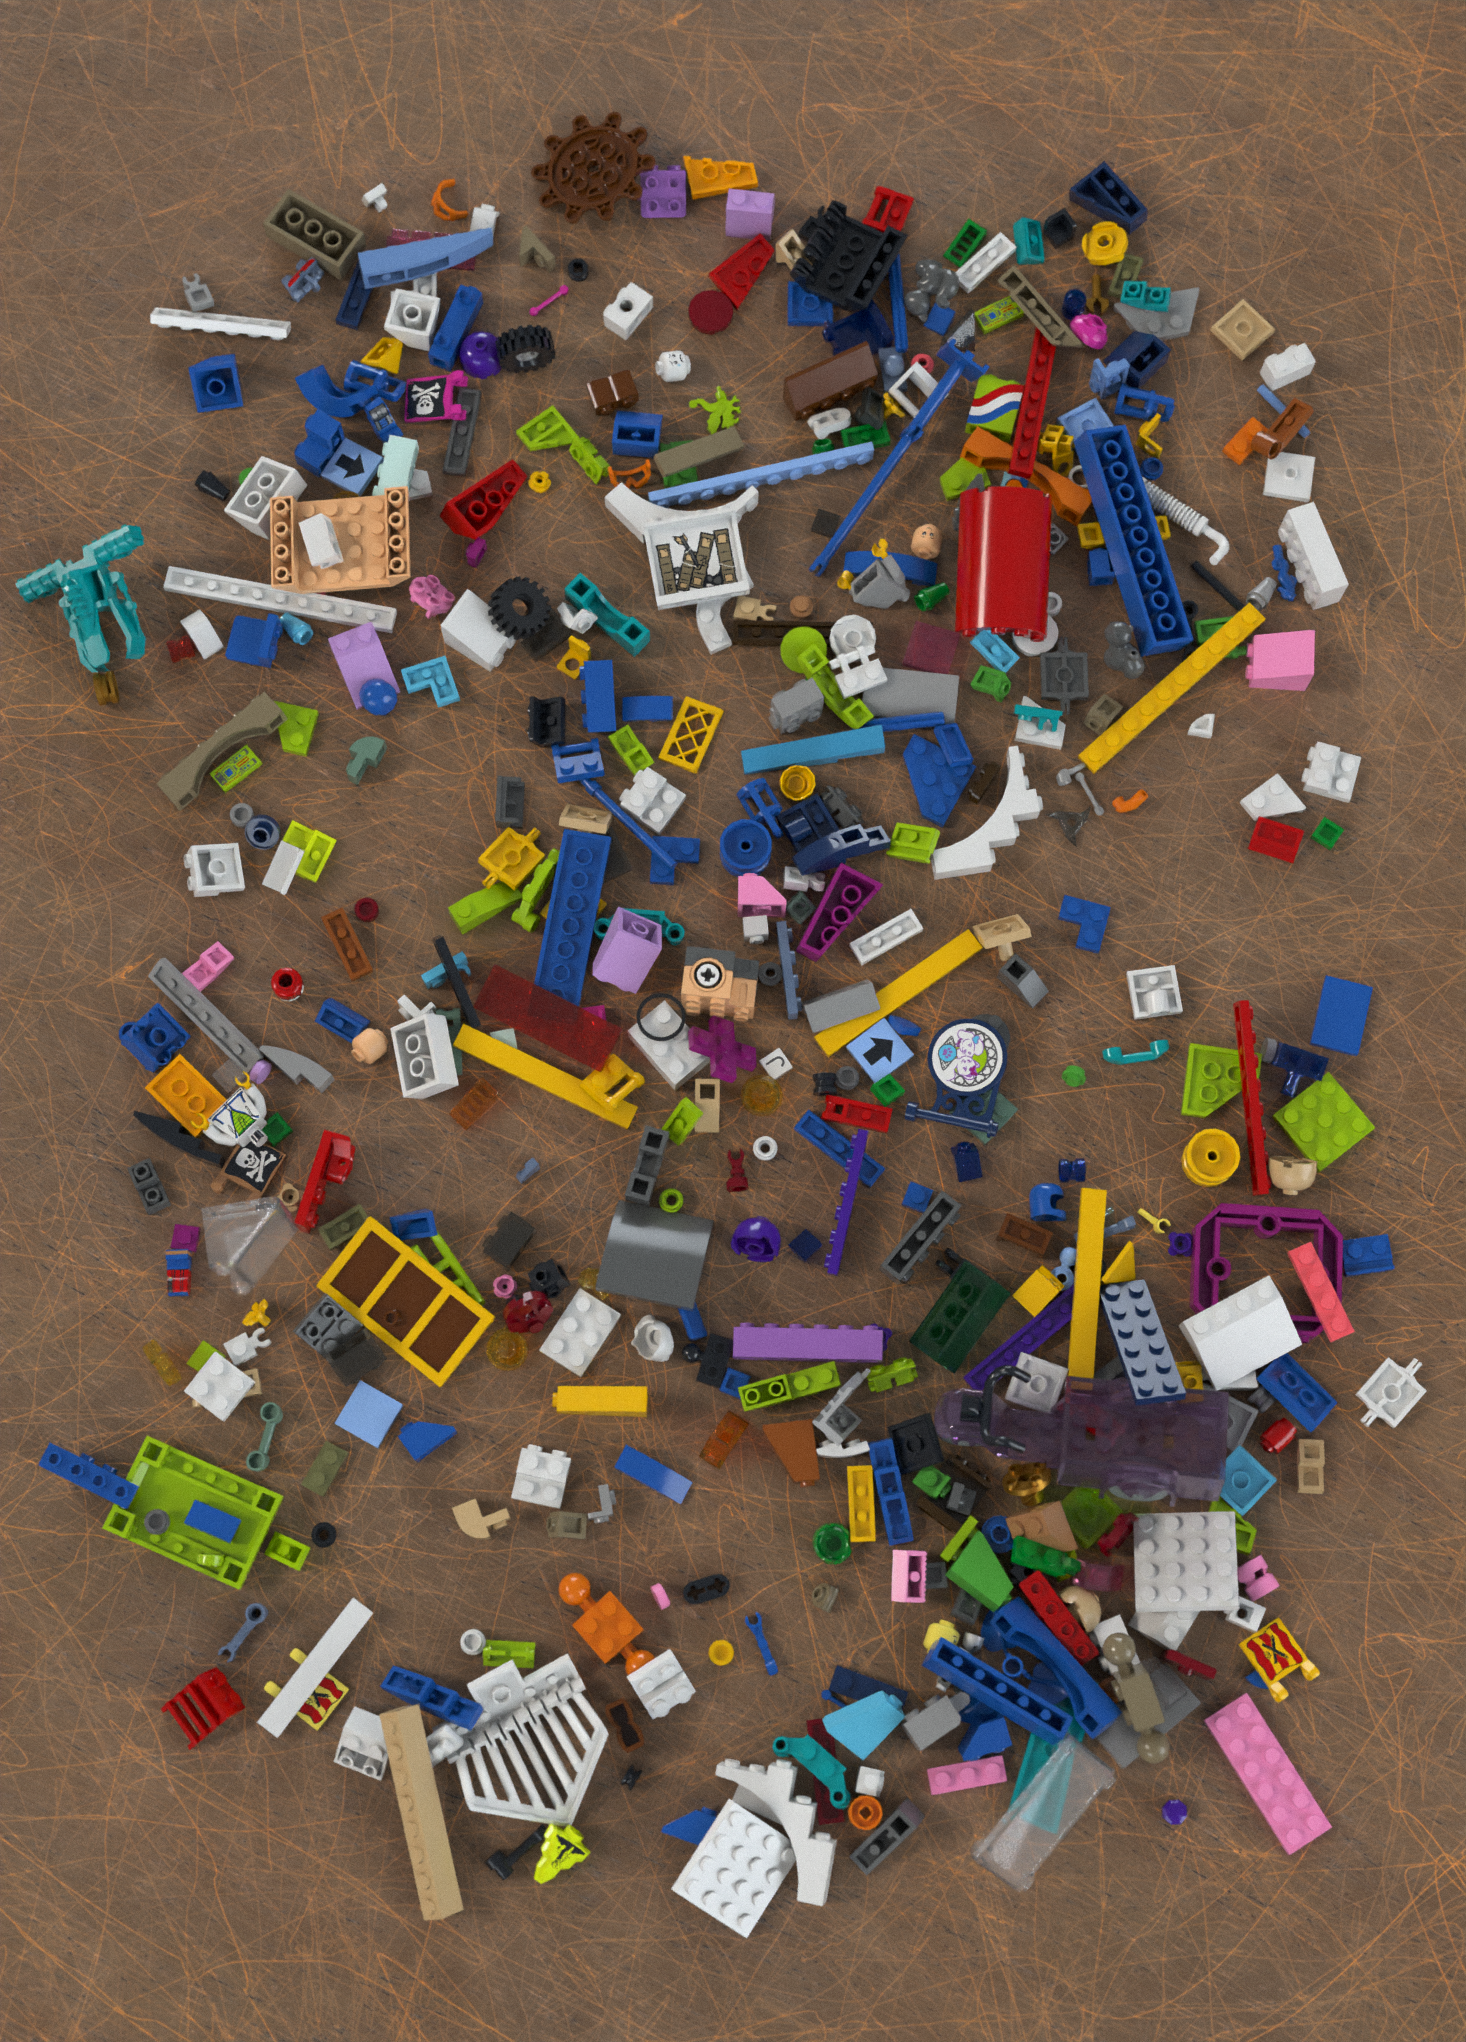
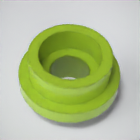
[659,1188,683,1213]

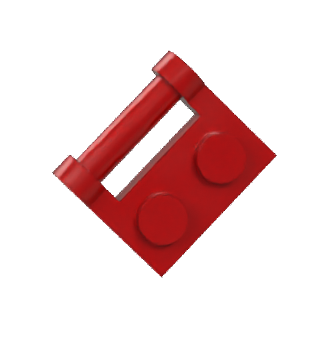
[861,186,914,233]

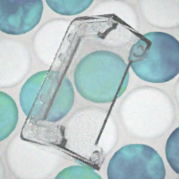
[202,1197,298,1295]
[970,1730,1116,1892]

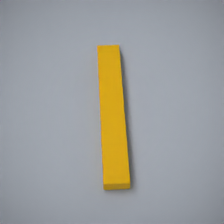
[814,929,983,1057]
[453,1024,638,1130]
[1067,1188,1107,1387]

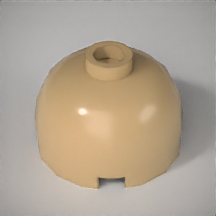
[1268,1156,1317,1195]
[1057,1586,1101,1635]

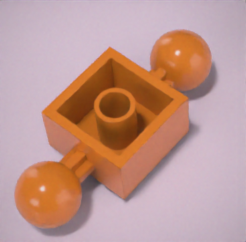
[559,1573,655,1675]

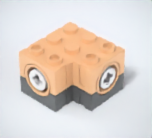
[681,946,759,1021]

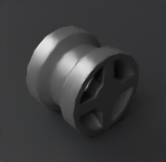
[1247,1385,1277,1414]

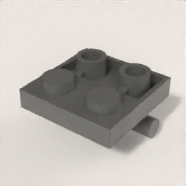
[293,1293,363,1363]

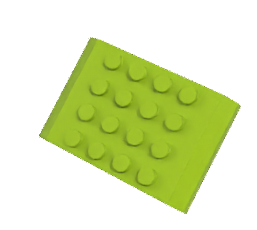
[102,1436,284,1590]

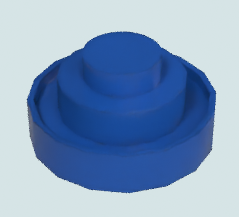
[981,1516,1013,1553]

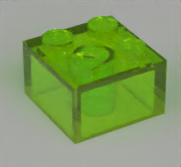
[1060,1476,1124,1549]

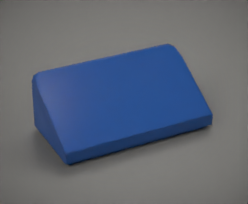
[315,998,370,1043]
[677,1302,707,1342]

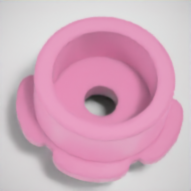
[493,1274,517,1299]

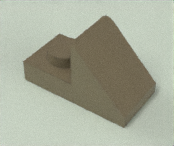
[519,226,556,273]

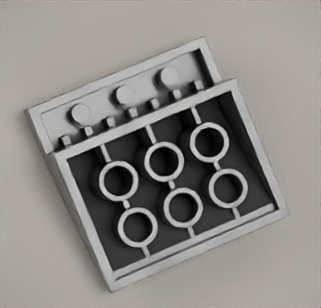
[595,1200,714,1312]

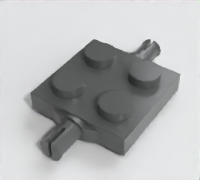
[1040,637,1089,715]

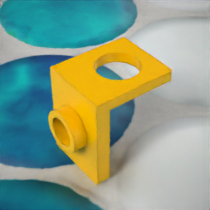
[1136,413,1162,459]
[557,635,591,680]
[1175,1361,1204,1400]

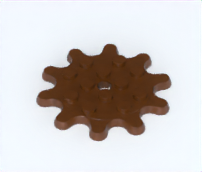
[531,112,656,224]

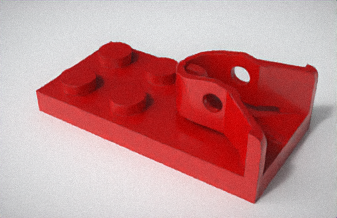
[294,1129,356,1234]

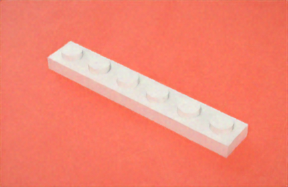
[151,307,291,340]

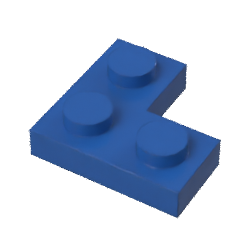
[650,836,700,885]
[1058,895,1111,954]

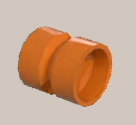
[847,1795,882,1830]

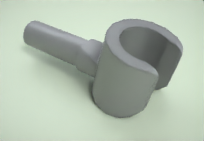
[1056,762,1086,786]

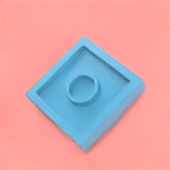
[1205,1444,1277,1516]

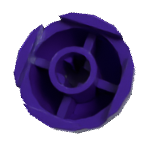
[459,331,502,379]
[731,1216,781,1262]

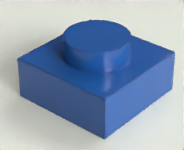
[902,1182,933,1214]

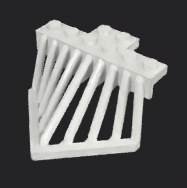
[432,1653,608,1827]

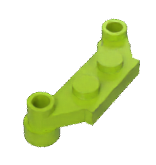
[511,848,560,933]

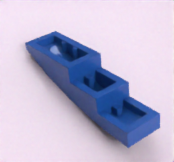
[868,1438,914,1546]
[380,1665,484,1731]

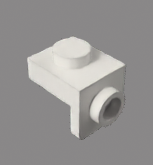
[470,204,500,235]
[557,602,598,634]
[397,995,436,1021]

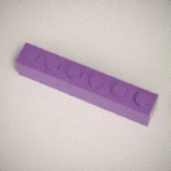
[733,1323,883,1363]

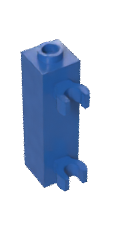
[428,285,483,372]

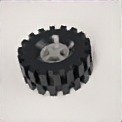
[495,325,556,373]

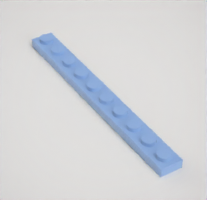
[648,442,874,508]

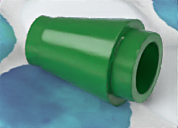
[914,582,950,612]

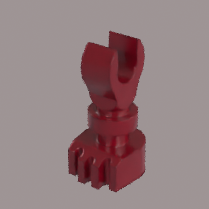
[726,1148,749,1192]

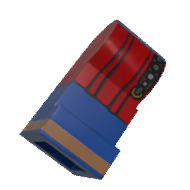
[166,1249,192,1297]

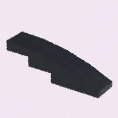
[133,1110,225,1169]

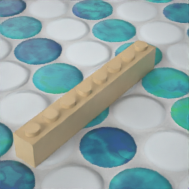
[379,1704,464,1920]

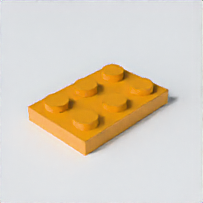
[145,1054,227,1138]

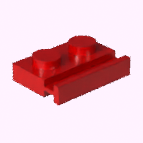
[1247,816,1304,864]

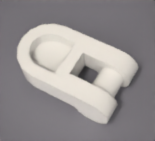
[808,408,851,439]

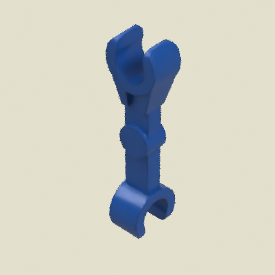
[745,1612,778,1676]

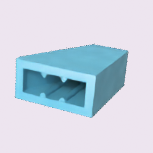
[822,1690,905,1761]

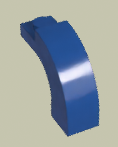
[295,364,378,417]

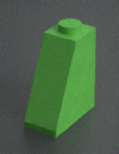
[945,1530,1013,1612]

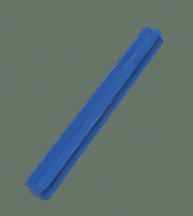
[888,253,908,353]

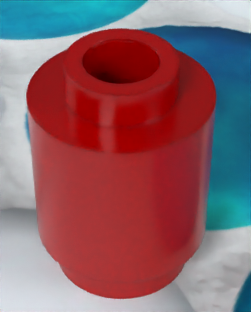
[1260,1417,1297,1454]

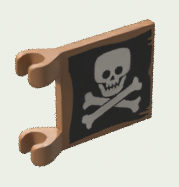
[211,1141,287,1212]

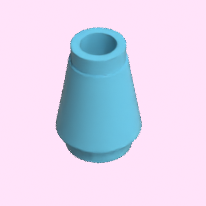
[280,613,313,645]

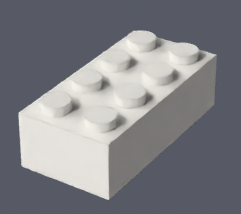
[1278,502,1349,610]

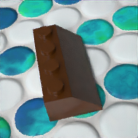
[783,341,878,421]

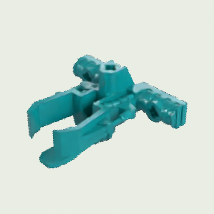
[15,524,146,673]

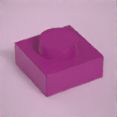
[465,537,487,569]
[170,1224,201,1253]

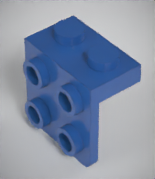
[225,613,283,668]

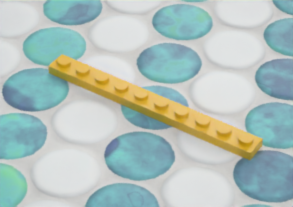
[1078,602,1266,774]

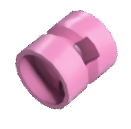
[1237,1555,1280,1602]

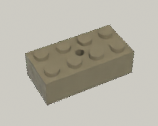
[263,189,367,280]

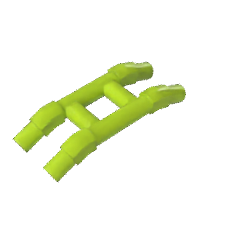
[411,1231,485,1306]

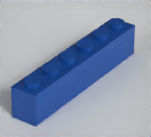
[922,1637,1073,1745]

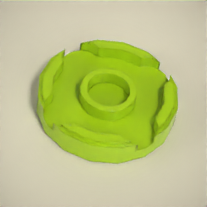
[781,626,827,673]

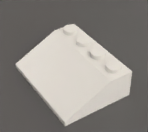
[1179,1276,1302,1391]

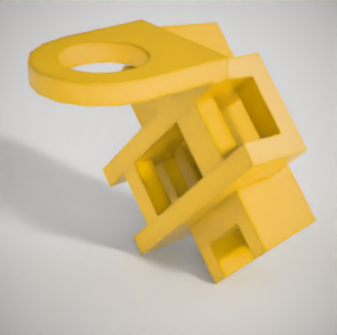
[1037,424,1075,477]

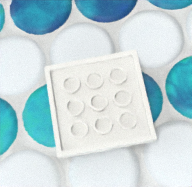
[1134,1511,1239,1612]
[672,1799,796,1938]

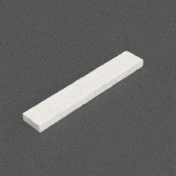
[257,1597,373,1738]

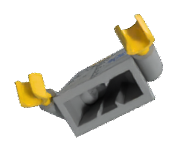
[837,539,910,609]

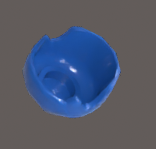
[359,678,397,716]

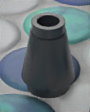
[194,470,231,502]

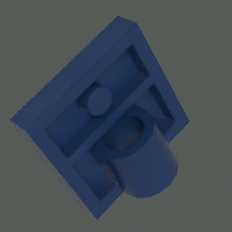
[776,793,839,853]

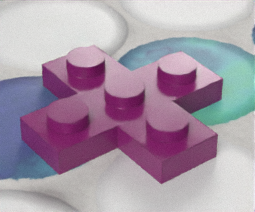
[688,1015,757,1083]

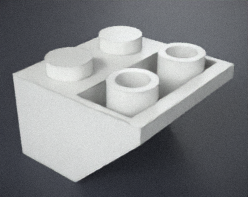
[334,1707,389,1781]

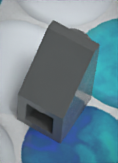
[997,953,1049,1009]

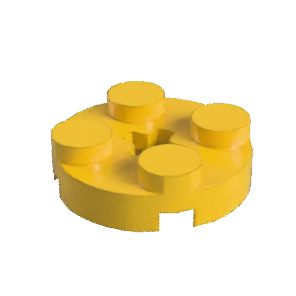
[1082,221,1128,265]

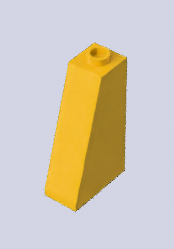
[552,1386,648,1417]

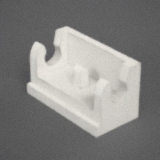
[299,513,344,569]

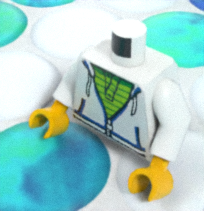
[191,1071,268,1147]

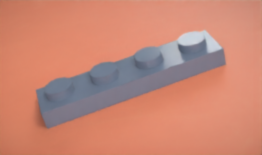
[776,921,802,1020]

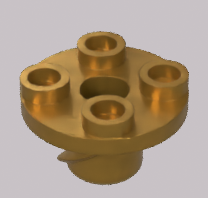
[1002,1460,1052,1506]

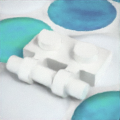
[829,644,888,699]

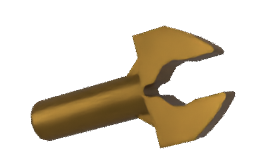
[1085,274,1109,316]

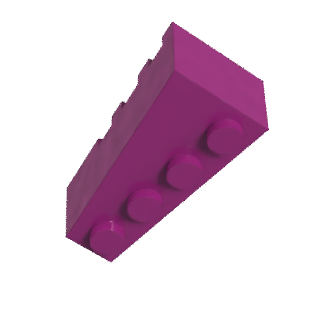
[795,863,883,962]

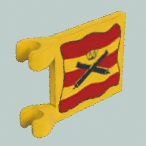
[1238,1617,1320,1702]

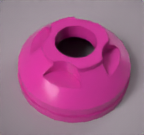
[1070,314,1108,349]

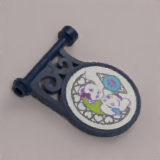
[905,1019,1008,1138]

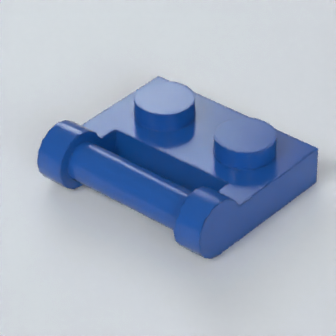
[551,738,605,784]

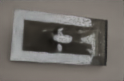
[940,309,975,352]

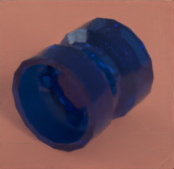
[1061,289,1087,320]
[1058,1158,1086,1183]

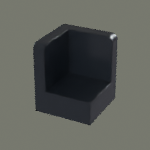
[1043,208,1077,249]

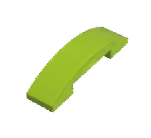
[797,643,874,730]

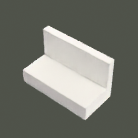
[262,840,304,895]

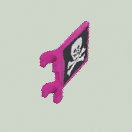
[404,370,468,423]

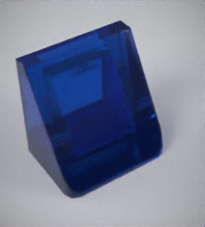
[788,1229,823,1263]

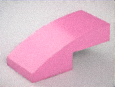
[182,941,234,992]

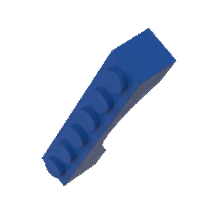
[990,1596,1123,1739]

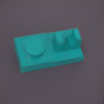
[1013,704,1063,732]

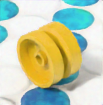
[1181,1129,1240,1187]

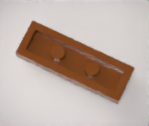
[321,907,374,982]

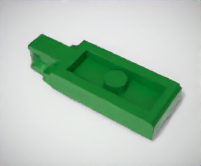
[1011,1535,1081,1577]

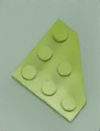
[1181,1043,1262,1118]

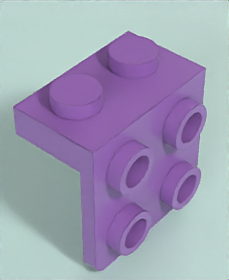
[640,165,686,218]

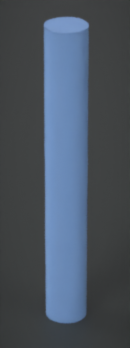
[1257,384,1311,438]

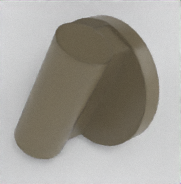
[812,1583,839,1613]

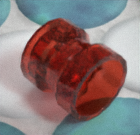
[166,634,196,664]

